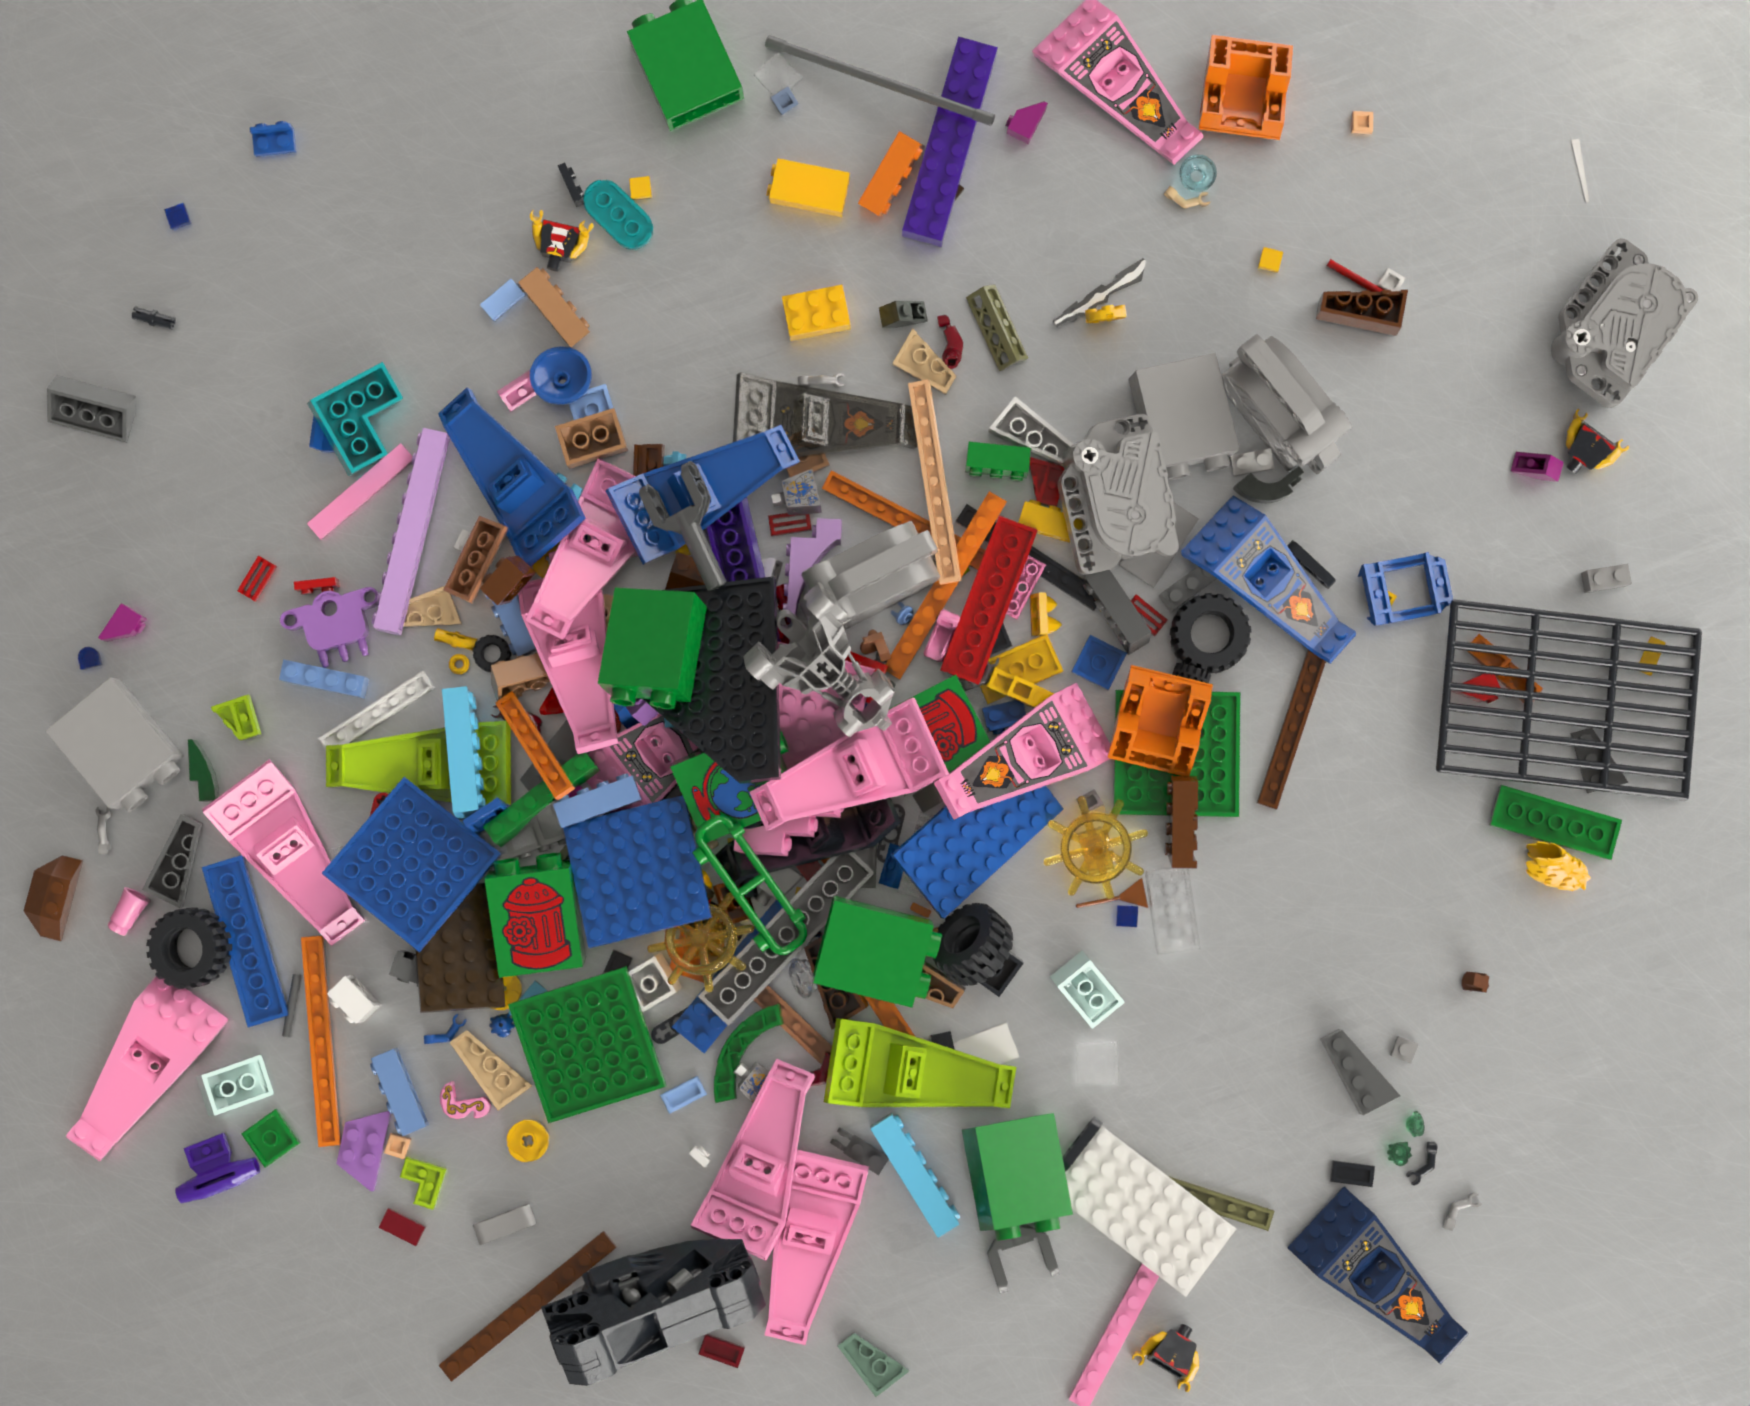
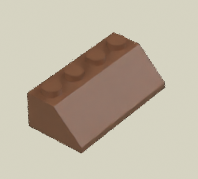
[443,516,508,604]

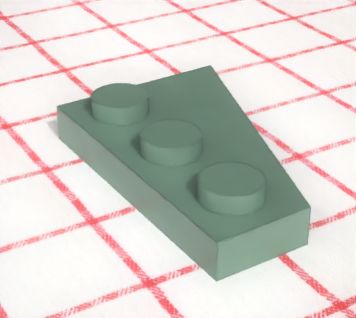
[837,1332,909,1397]

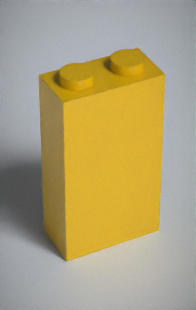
[766,158,850,217]

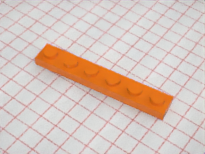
[495,691,575,800]

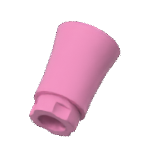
[107,887,150,936]

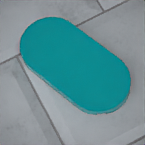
[583,180,653,250]

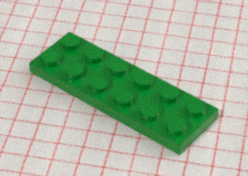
[1489,785,1622,860]

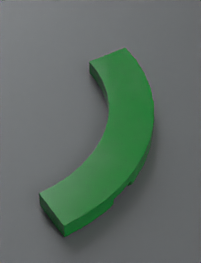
[714,1004,784,1103]

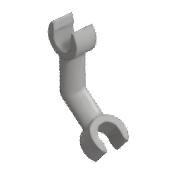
[798,373,845,388]
[95,807,111,854]
[1443,1193,1482,1231]

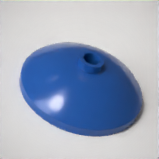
[530,347,592,405]

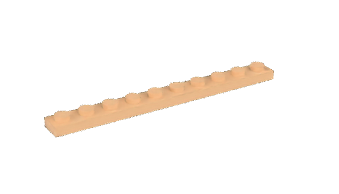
[908,379,961,585]

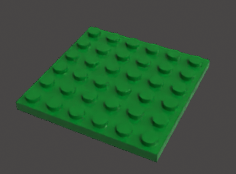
[1113,690,1241,817]
[508,966,667,1124]

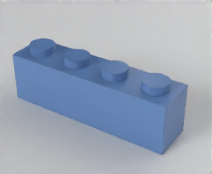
[484,593,537,656]
[279,660,369,699]
[553,773,642,828]
[370,1048,429,1136]

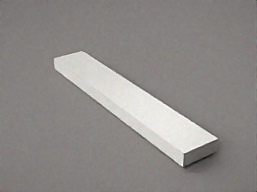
[318,671,435,750]

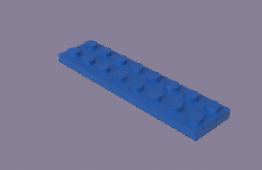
[202,855,289,1028]
[672,900,783,1054]

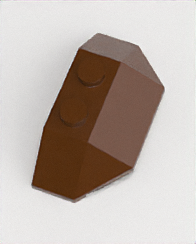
[23,855,83,941]

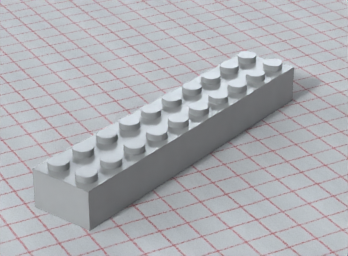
[698,852,875,1026]

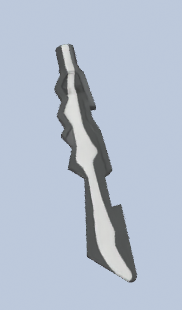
[1053,258,1146,327]

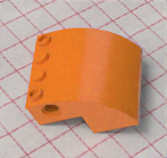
[1198,35,1293,140]
[1108,665,1213,776]

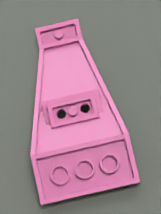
[518,578,618,754]

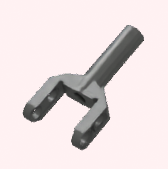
[639,461,727,591]
[987,1224,1060,1294]

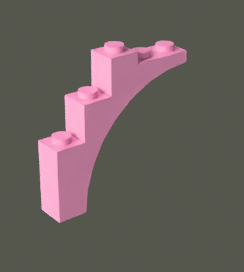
[734,808,844,856]

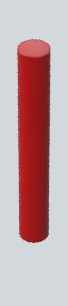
[1326,259,1384,292]

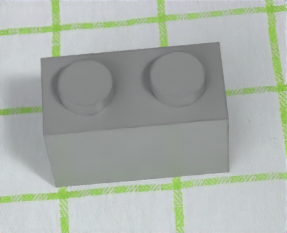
[1581,564,1632,593]

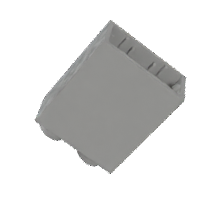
[1128,353,1240,481]
[45,677,184,812]

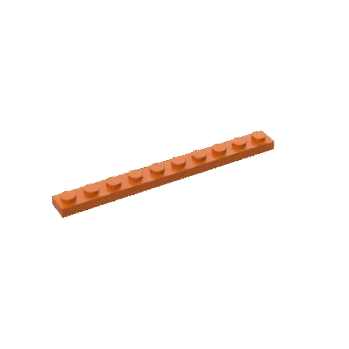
[822,470,986,570]
[885,491,1007,680]
[301,935,341,1147]

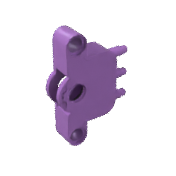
[280,587,379,668]

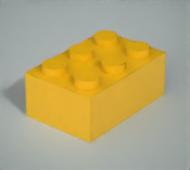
[782,284,851,341]

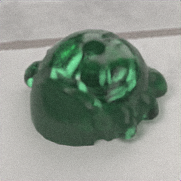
[1406,1111,1425,1137]
[1387,1142,1412,1166]

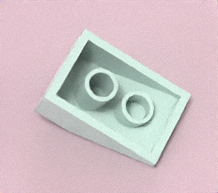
[1050,951,1124,1029]
[196,1055,274,1116]

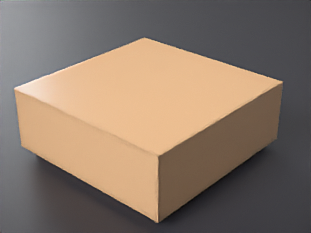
[1351,111,1373,134]
[384,1132,411,1159]

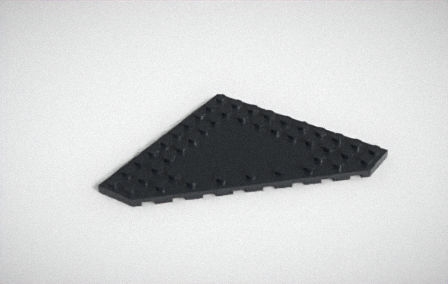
[605,576,781,784]

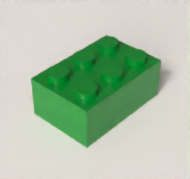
[965,441,1031,481]

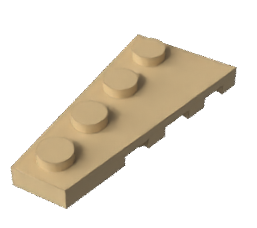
[449,1030,532,1111]

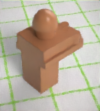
[860,629,891,662]

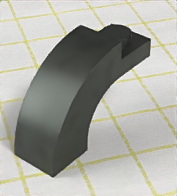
[1233,466,1304,504]

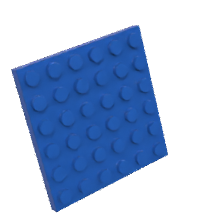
[322,777,501,952]
[563,795,712,948]

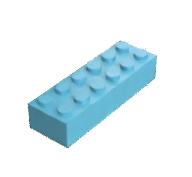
[442,686,486,820]
[870,1112,960,1238]

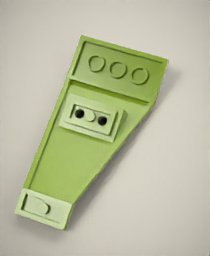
[326,721,511,805]
[823,1018,1016,1108]

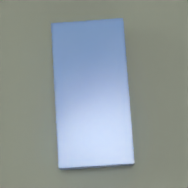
[480,279,525,321]
[660,1076,707,1114]

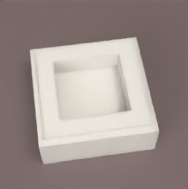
[1377,268,1406,291]

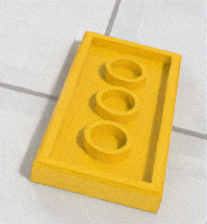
[979,634,1063,705]

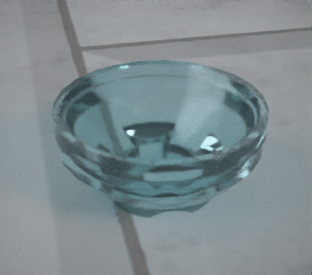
[1179,154,1217,192]

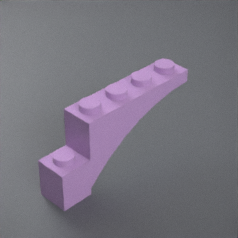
[783,518,842,623]

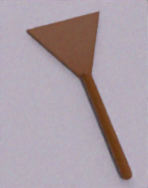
[1076,878,1148,908]

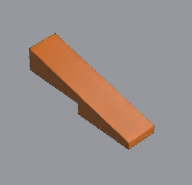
[1467,634,1543,703]

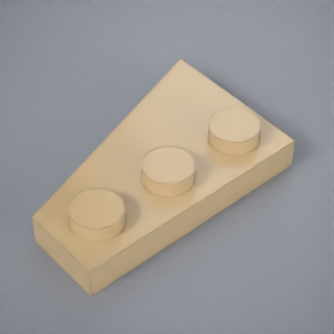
[892,328,956,395]
[403,586,462,627]

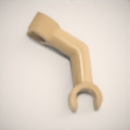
[1164,186,1210,208]

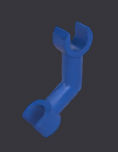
[424,1013,467,1044]

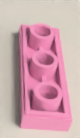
[1006,555,1046,619]

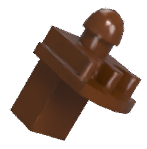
[1462,972,1490,993]

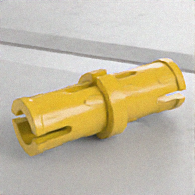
[434,628,478,651]

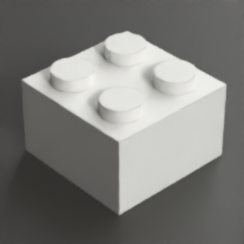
[629,952,683,1013]
[327,975,382,1024]

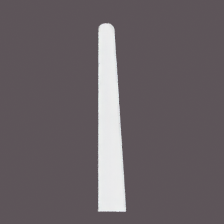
[1571,138,1589,202]

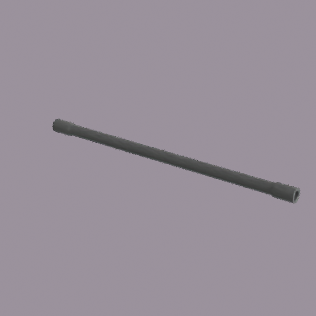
[765,35,995,126]

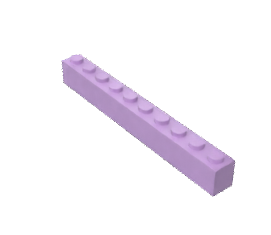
[372,428,450,636]

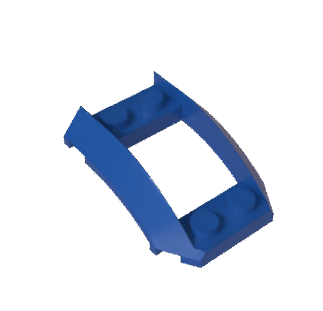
[1358,552,1454,626]

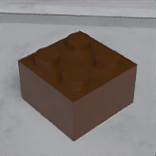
[479,555,536,606]

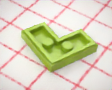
[400,1156,447,1210]

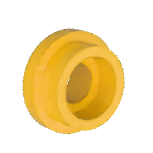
[449,654,470,675]

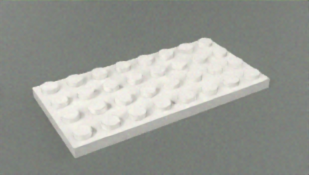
[1065,1126,1236,1297]

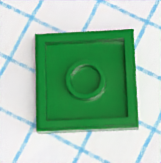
[241,1109,301,1168]

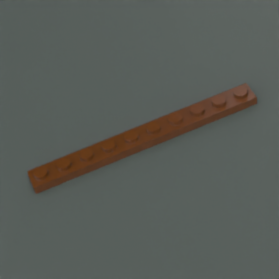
[439,1231,617,1382]

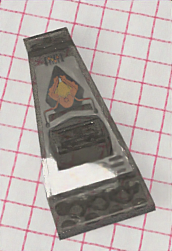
[733,372,918,458]

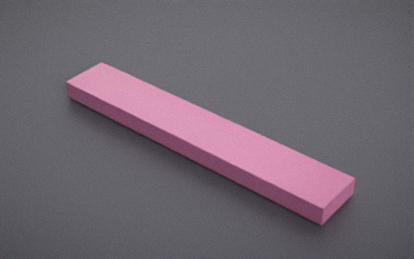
[307,443,413,540]

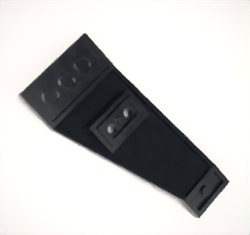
[715,775,901,889]

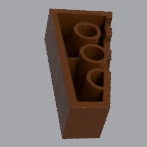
[1164,776,1198,868]
[804,936,869,1030]

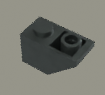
[879,301,928,328]

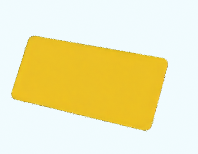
[1639,636,1666,676]

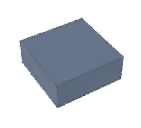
[770,86,799,115]

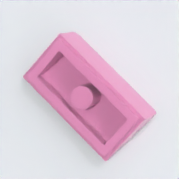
[497,370,537,412]

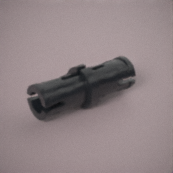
[132,306,176,330]

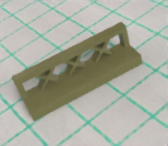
[966,284,1028,371]

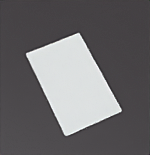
[953,1023,1019,1064]

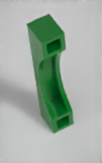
[483,752,600,847]

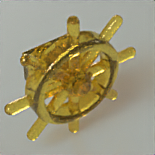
[1044,796,1148,900]
[647,893,754,992]

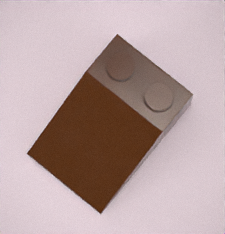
[665,552,705,590]

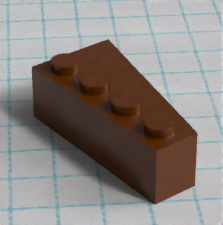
[1316,289,1408,336]

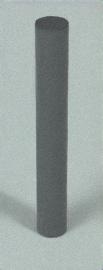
[282,974,301,1037]

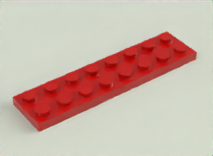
[940,515,1038,685]

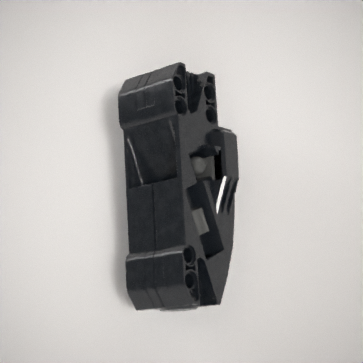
[541,1239,766,1386]

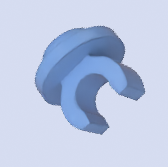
[891,602,914,625]

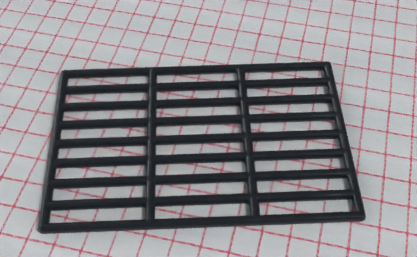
[1436,599,1702,801]

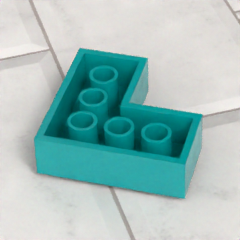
[307,362,403,476]

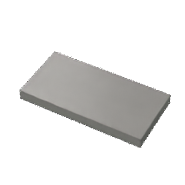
[1119,502,1199,588]

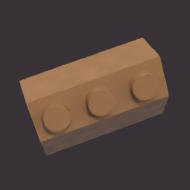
[555,408,628,469]

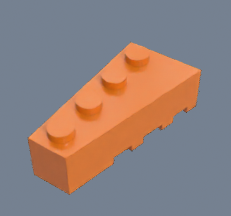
[858,131,925,216]

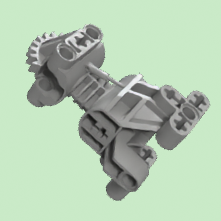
[743,582,896,737]

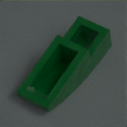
[188,739,220,802]

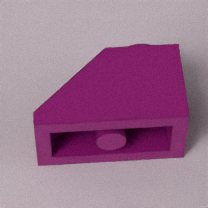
[1005,101,1048,145]
[1511,452,1564,482]
[98,603,147,642]

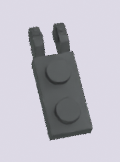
[830,1127,889,1176]

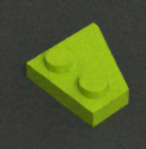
[211,695,261,741]

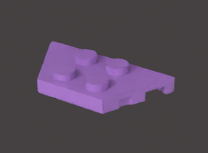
[336,1111,391,1191]

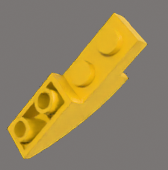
[987,668,1054,708]

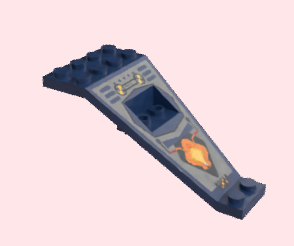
[1287,1186,1469,1365]

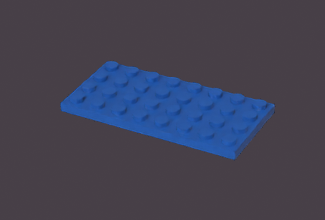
[891,786,1064,919]

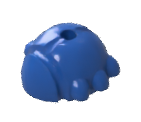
[489,1013,515,1038]

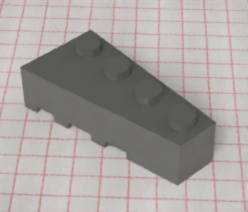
[520,720,591,791]
[1320,1029,1400,1115]

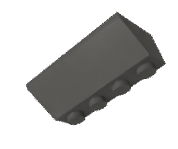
[47,375,136,442]

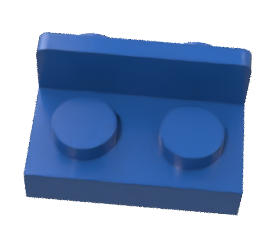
[249,121,296,157]
[982,700,1026,735]

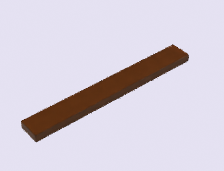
[1257,649,1326,810]

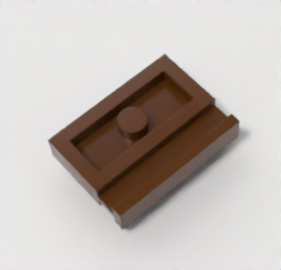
[633,444,665,476]

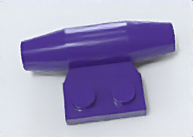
[175,1133,260,1203]

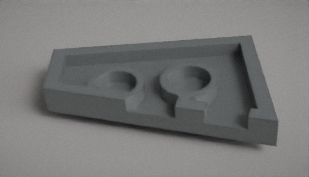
[1570,728,1629,793]

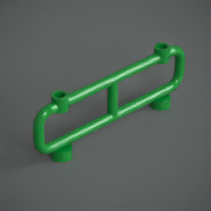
[692,815,807,955]

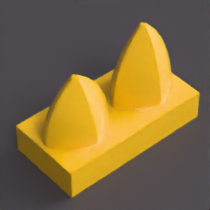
[1030,592,1062,636]

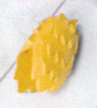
[1526,841,1591,891]

